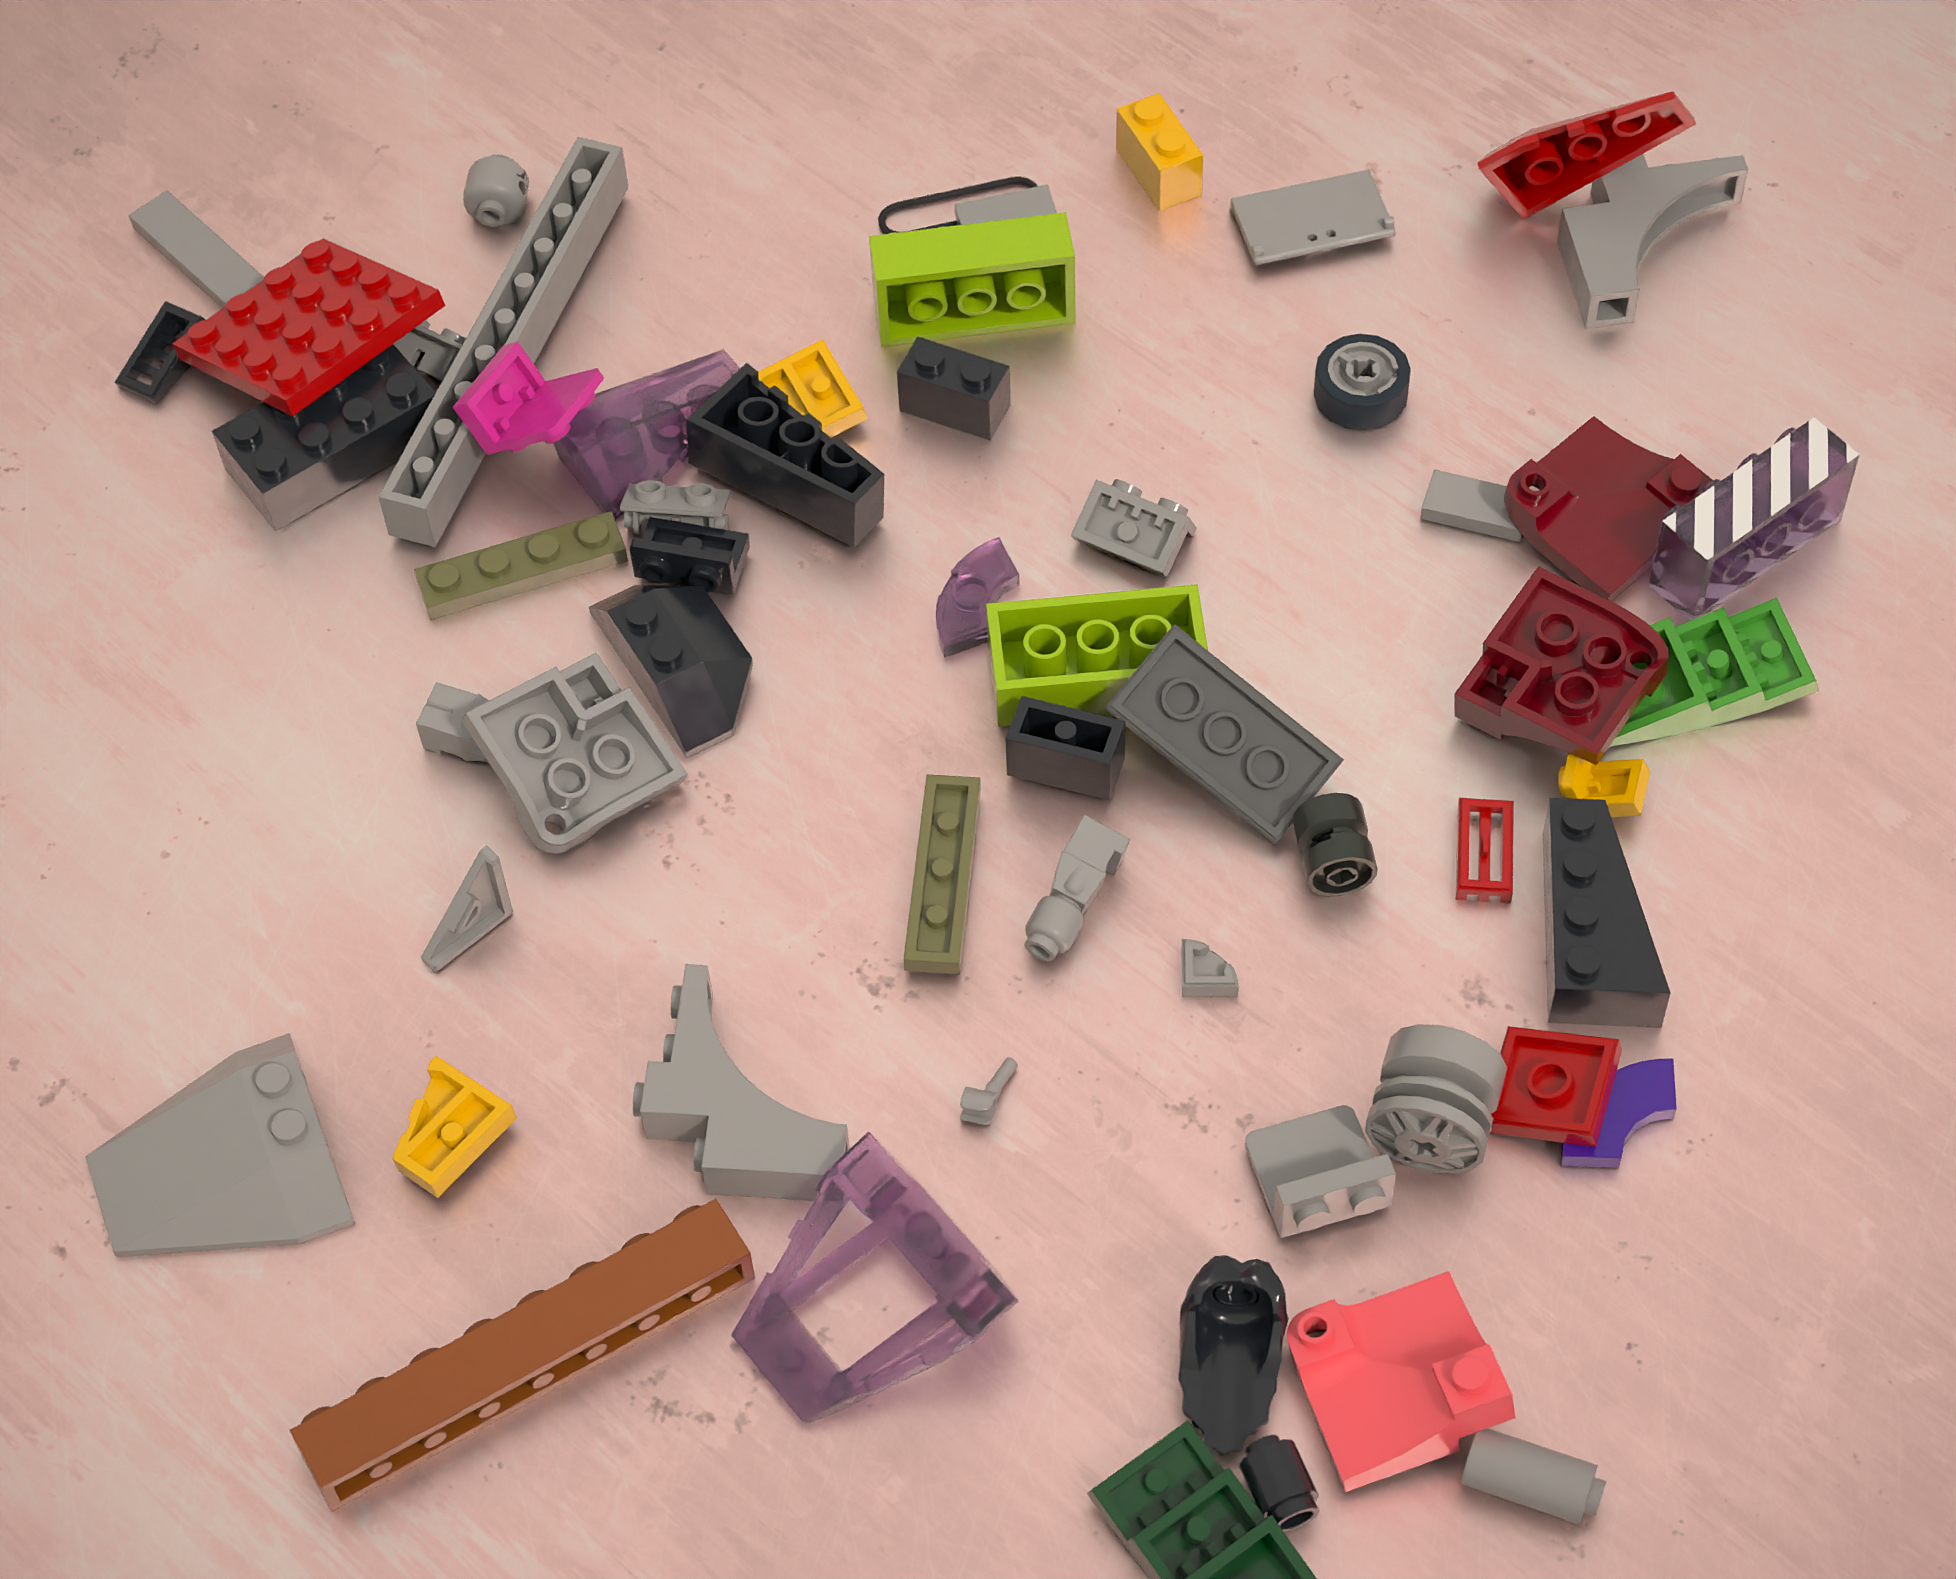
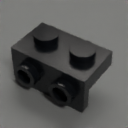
[629,517,750,595]

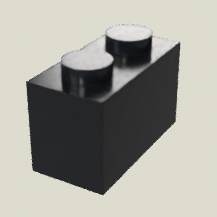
[897,337,1011,441]
[1005,696,1126,801]

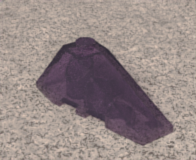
[553,349,740,519]

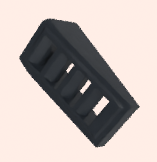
[114,301,206,404]

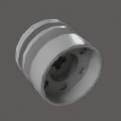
[1365,1024,1507,1174]

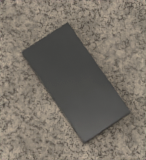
[1105,624,1344,846]

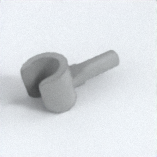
[960,1057,1018,1125]

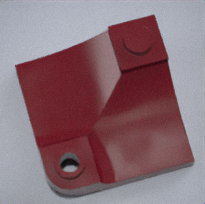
[1504,416,1720,602]
[1454,566,1669,765]

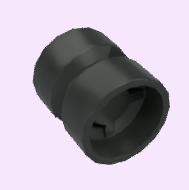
[1293,793,1378,897]

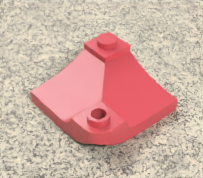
[1287,1271,1516,1492]

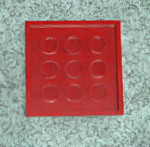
[172,238,445,416]

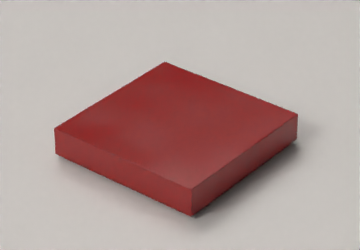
[1491,1026,1622,1147]

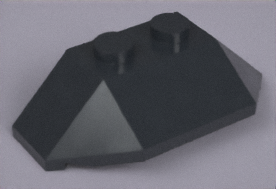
[589,585,753,758]

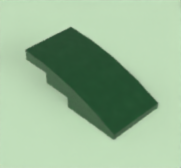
[1087,1420,1317,1579]

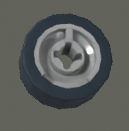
[1313,333,1411,431]

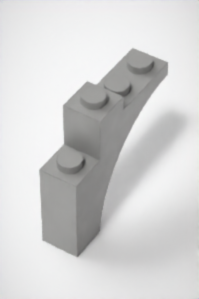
[1557,154,1748,329]
[633,964,850,1203]

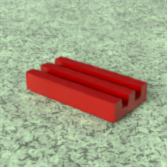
[1455,798,1514,903]

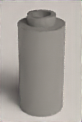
[1461,1428,1606,1525]

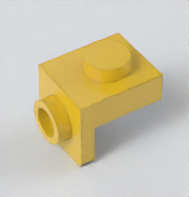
[1558,753,1650,817]

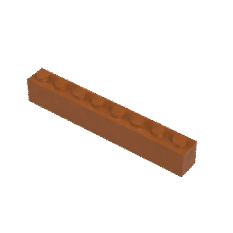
[289,1199,755,1512]

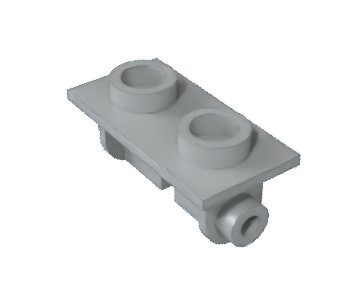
[394,320,466,382]
[620,480,731,534]

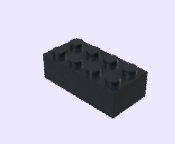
[212,344,436,532]

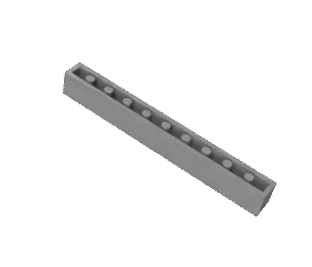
[379,137,629,547]

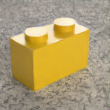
[1116,93,1203,211]

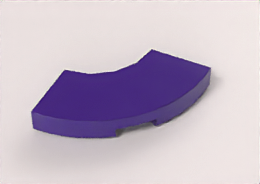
[1561,1058,1677,1168]

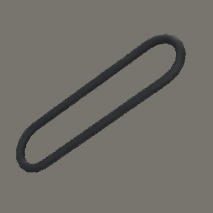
[878,176,1038,234]

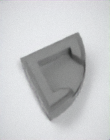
[1181,939,1239,997]

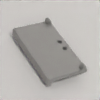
[1229,170,1396,265]

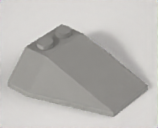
[85,1033,355,1257]

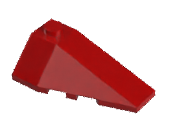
[1477,91,1696,220]

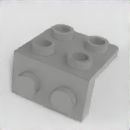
[1245,1105,1396,1238]

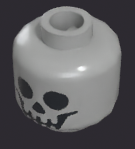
[463,154,529,227]

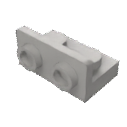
[1071,479,1197,578]

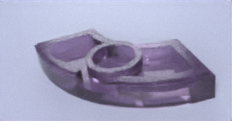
[936,537,1020,658]

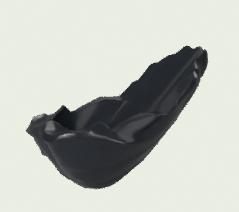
[1178,1255,1288,1456]

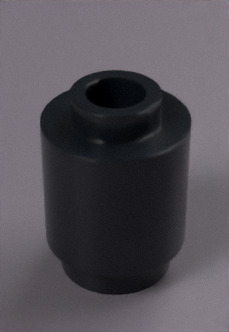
[1239,1435,1319,1532]

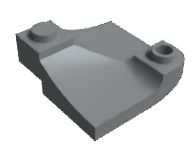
[462,652,688,853]

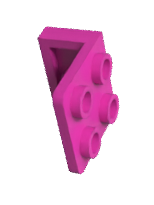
[453,341,604,455]

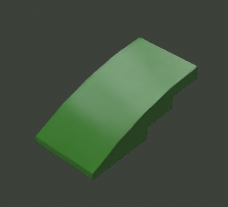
[1610,598,1819,746]

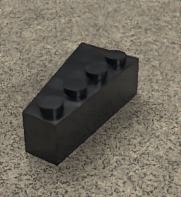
[687,363,885,547]
[1543,798,1671,1028]

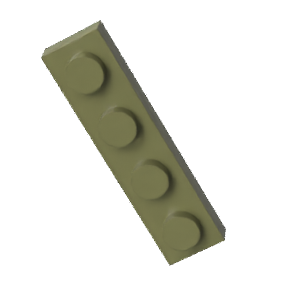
[414,511,628,620]
[903,774,981,975]

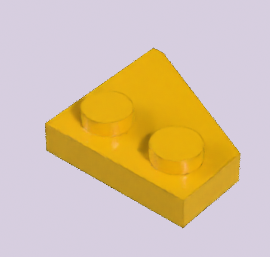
[759,339,868,438]
[392,1056,517,1198]

